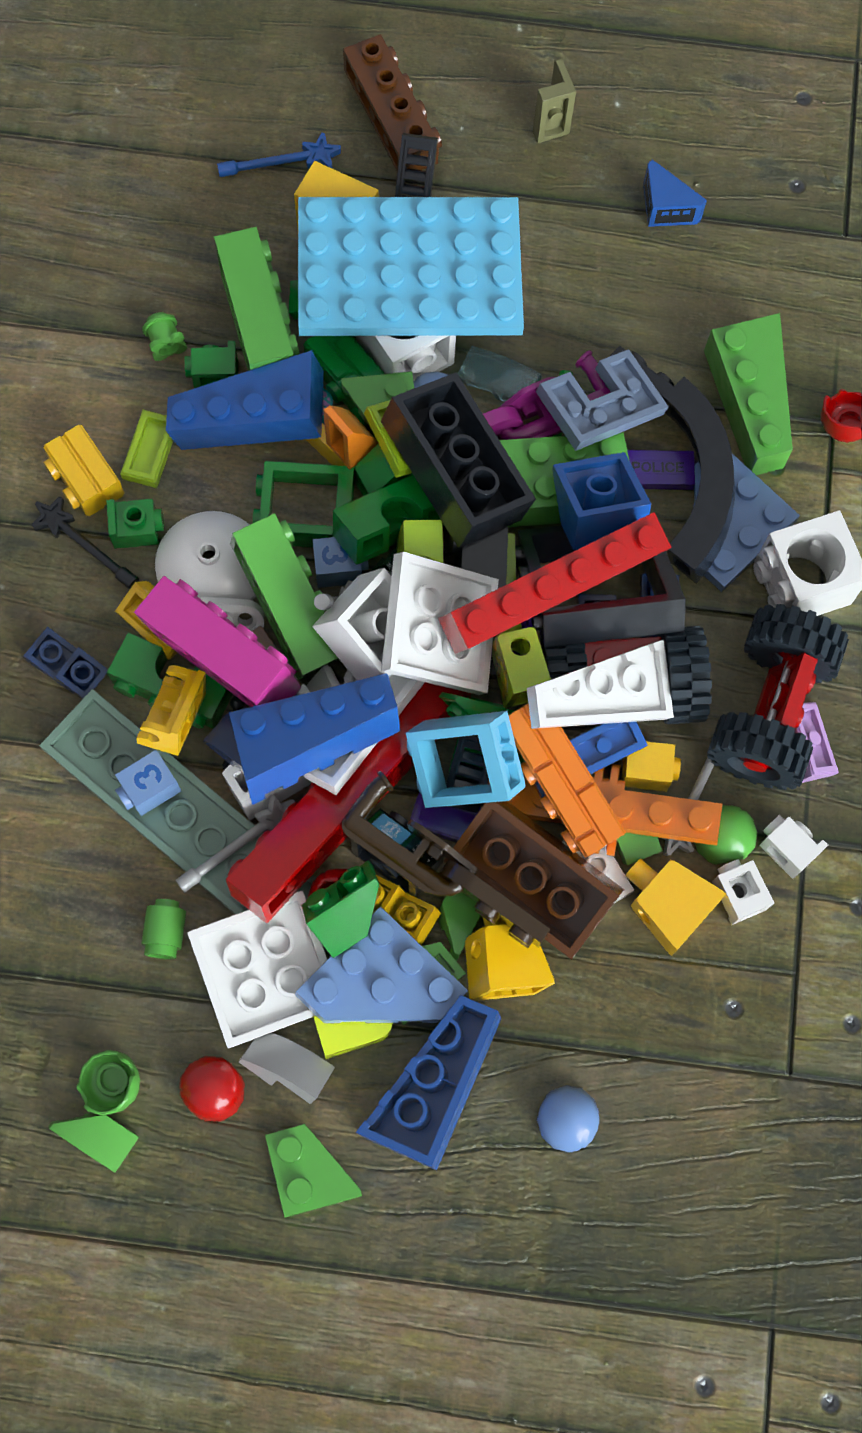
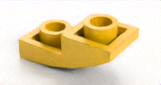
[373,875,441,946]

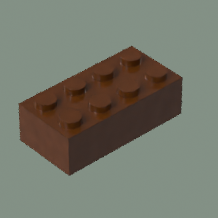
[443,801,625,960]

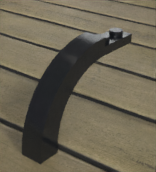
[610,346,735,584]

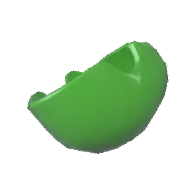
[695,805,758,865]
[76,1050,140,1116]

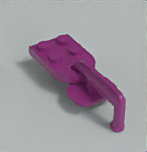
[483,350,611,440]

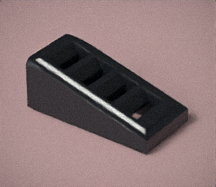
[395,133,438,197]
[446,735,489,813]

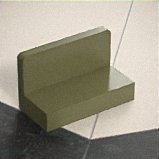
[533,58,576,144]

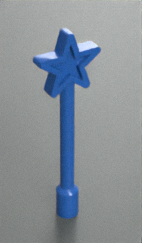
[217,133,341,177]

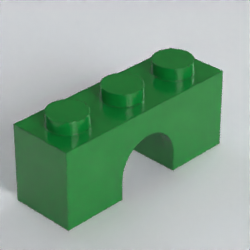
[333,474,444,565]
[107,633,233,729]

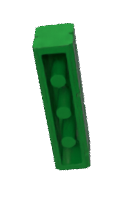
[303,336,385,440]

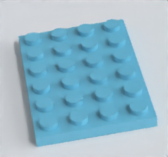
[298,197,524,336]

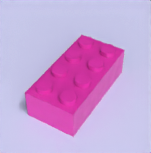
[134,576,301,707]

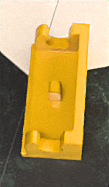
[137,665,206,756]

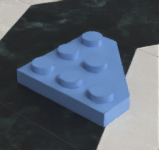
[693,454,800,592]
[295,906,468,1023]

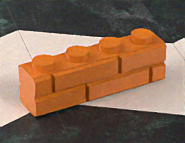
[508,703,626,858]

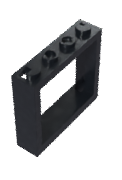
[515,525,686,648]

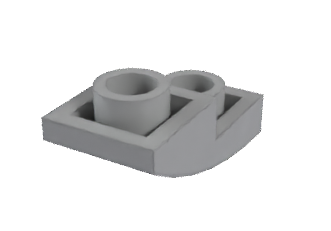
[239,1032,335,1104]

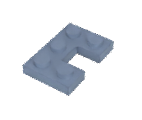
[536,349,669,451]

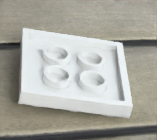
[381,552,499,695]
[187,891,327,1048]

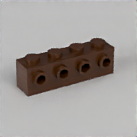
[343,34,442,173]

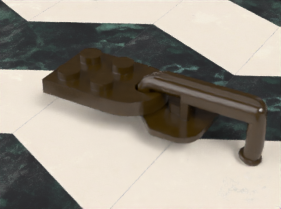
[342,771,550,949]

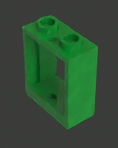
[252,461,355,547]

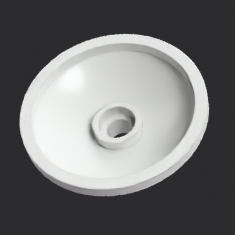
[155,511,256,600]

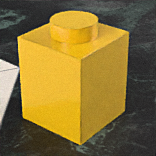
[621,741,681,792]

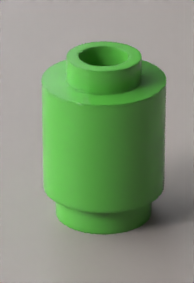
[141,899,187,959]

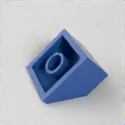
[552,452,651,550]

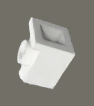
[759,815,828,879]
[712,859,774,926]

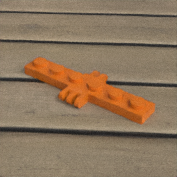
[483,764,723,856]

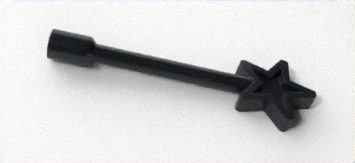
[32,497,139,590]

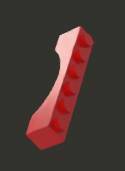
[438,512,672,654]

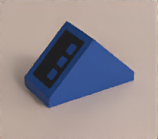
[643,159,707,227]

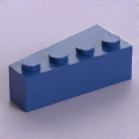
[166,350,324,450]
[229,673,400,805]
[356,995,501,1171]

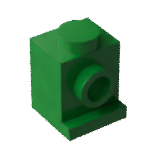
[185,341,238,388]
[106,499,164,549]

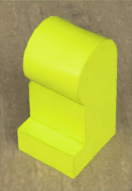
[313,1016,392,1059]

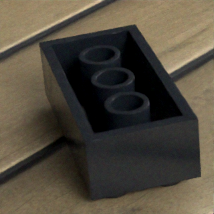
[381,372,536,548]

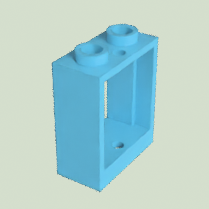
[406,711,526,808]

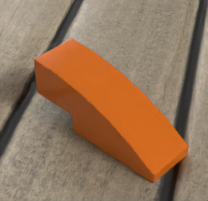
[323,405,378,470]

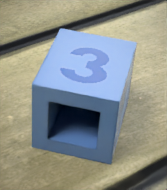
[313,537,369,588]
[115,750,181,816]

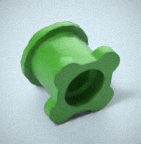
[142,312,187,361]

